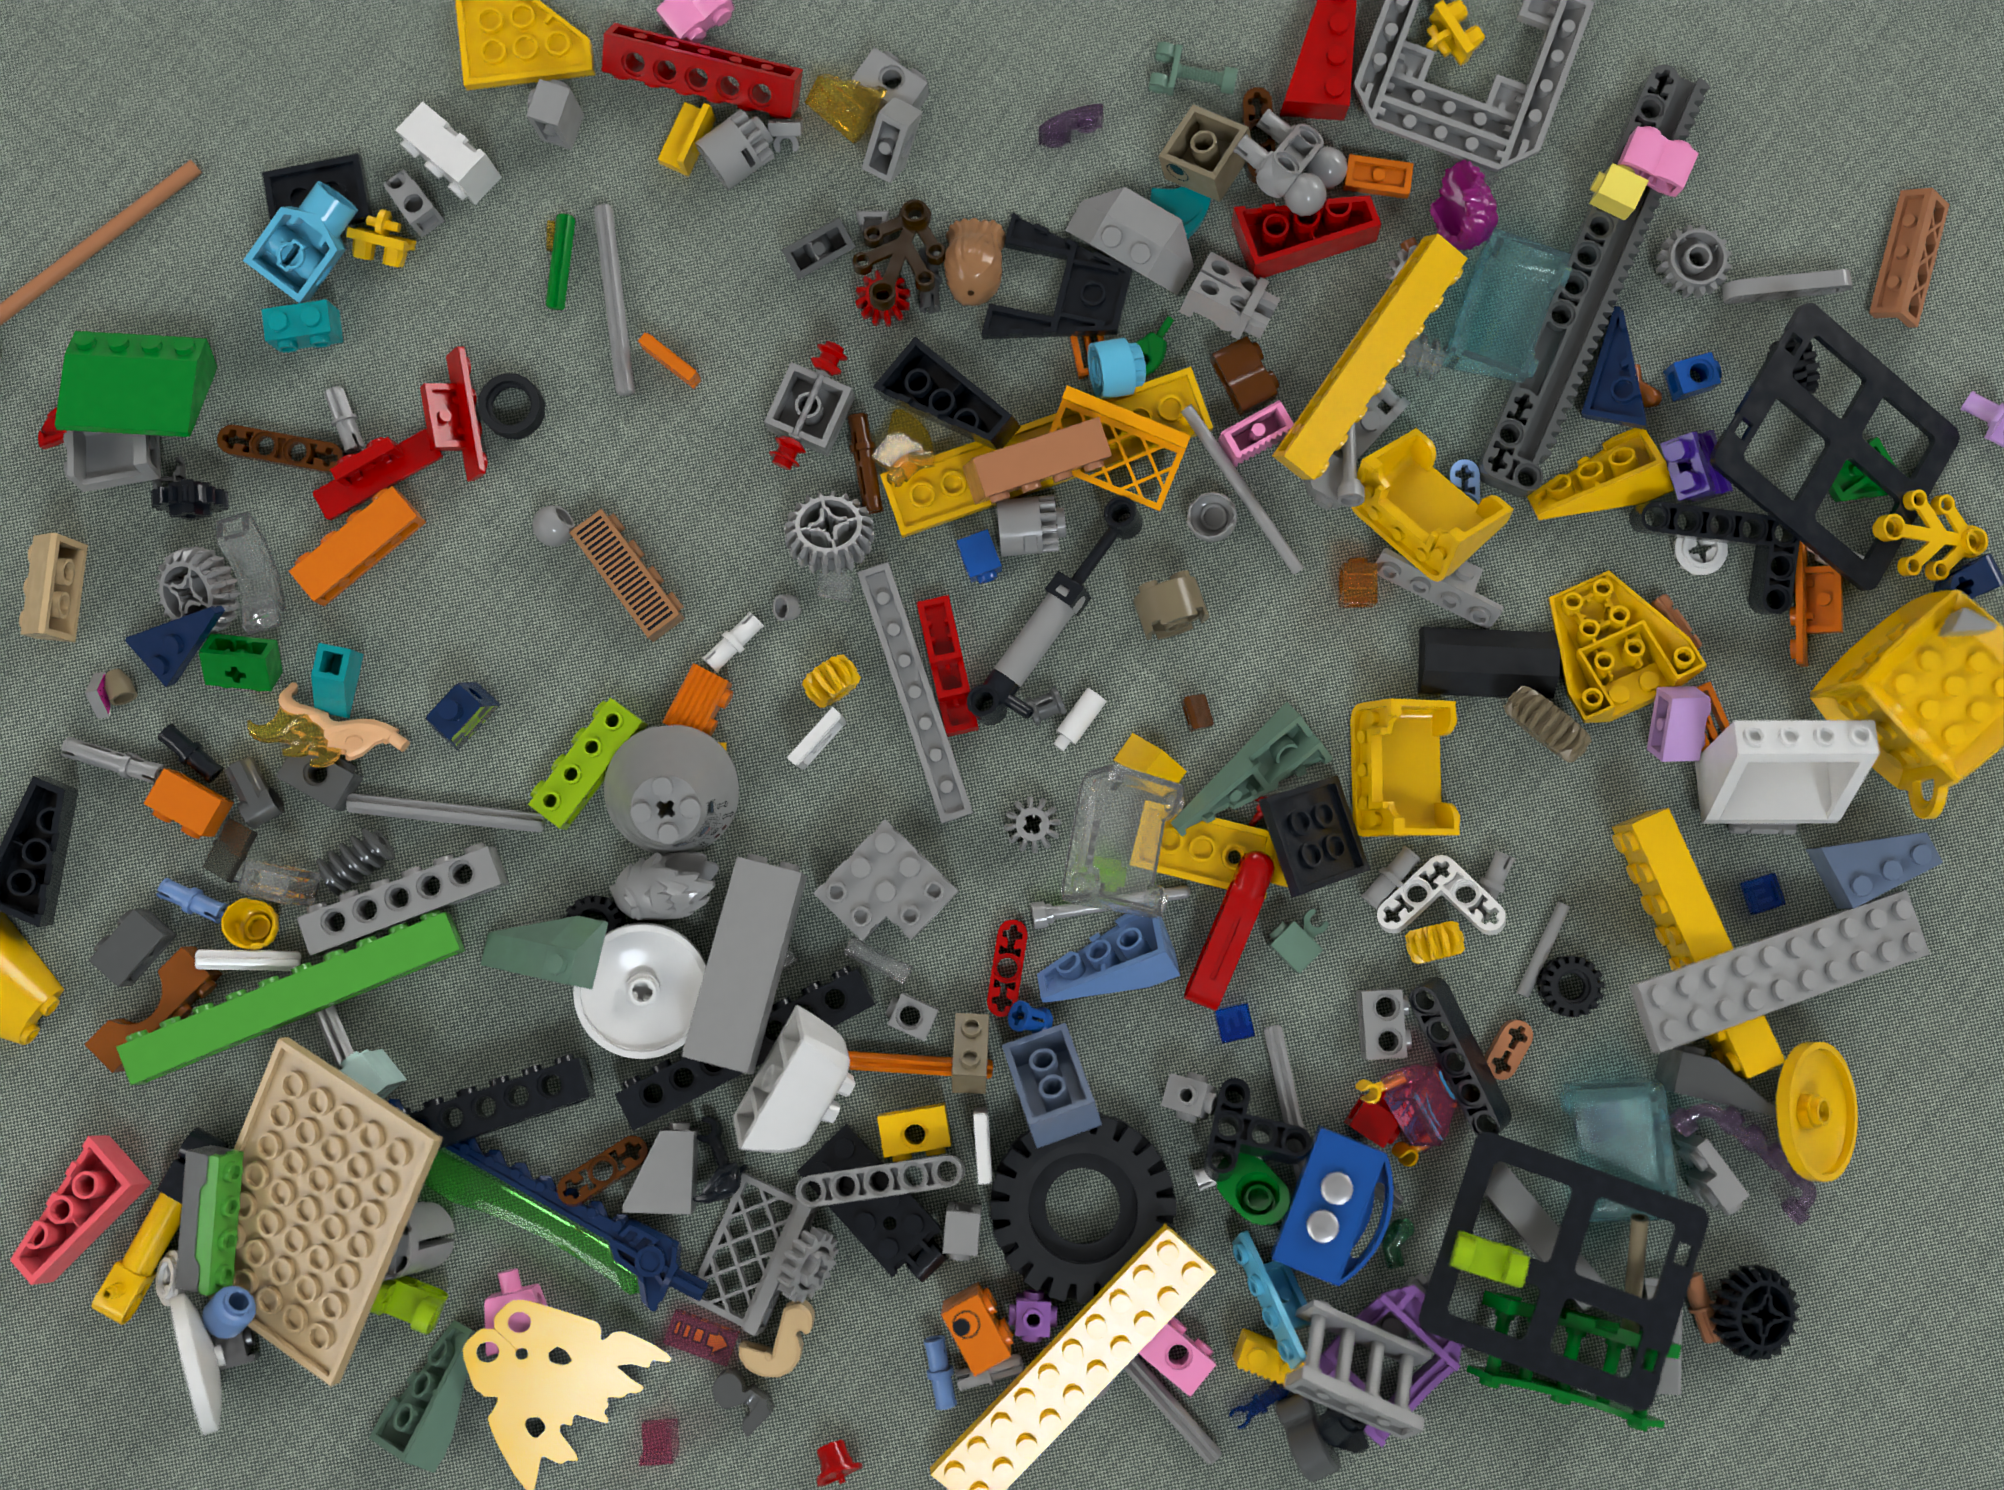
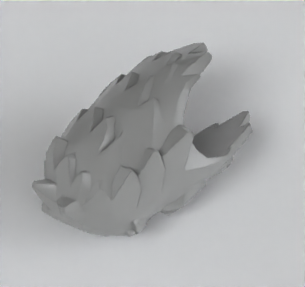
[609,852,720,922]

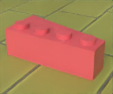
[10,1135,152,1285]

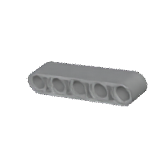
[795,1155,965,1207]
[1484,1162,1606,1313]

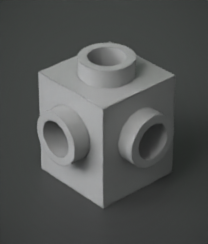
[1161,1072,1218,1124]

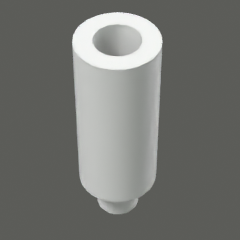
[1053,688,1107,752]

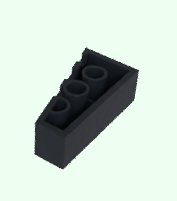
[872,337,1021,450]
[0,776,79,927]

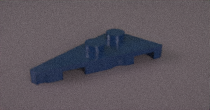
[1581,306,1648,430]
[125,605,225,687]

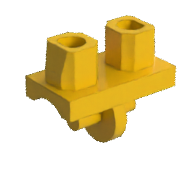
[1426,0,1485,66]
[346,209,416,267]

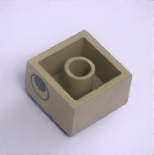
[1158,104,1251,202]

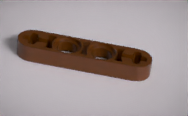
[217,425,347,475]

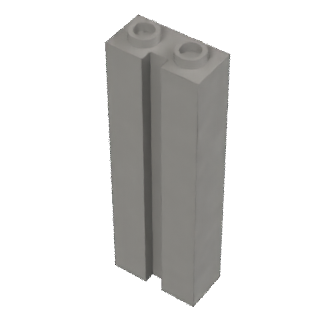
[682,853,807,1075]

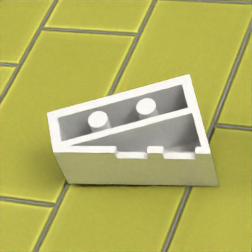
[396,101,502,205]

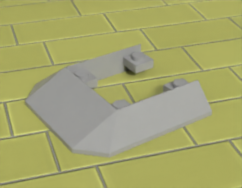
[1353,0,1595,172]

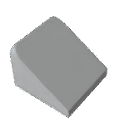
[1939,608,1997,637]

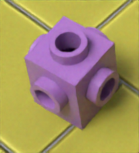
[1009,1289,1057,1342]

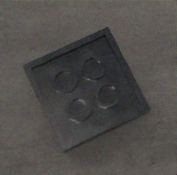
[1258,775,1371,898]

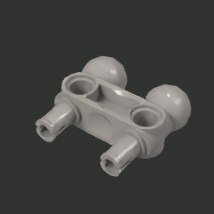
[1233,109,1348,216]

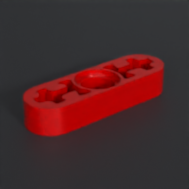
[987,919,1028,1017]

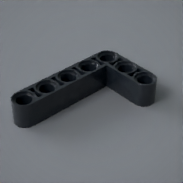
[1629,501,1800,614]

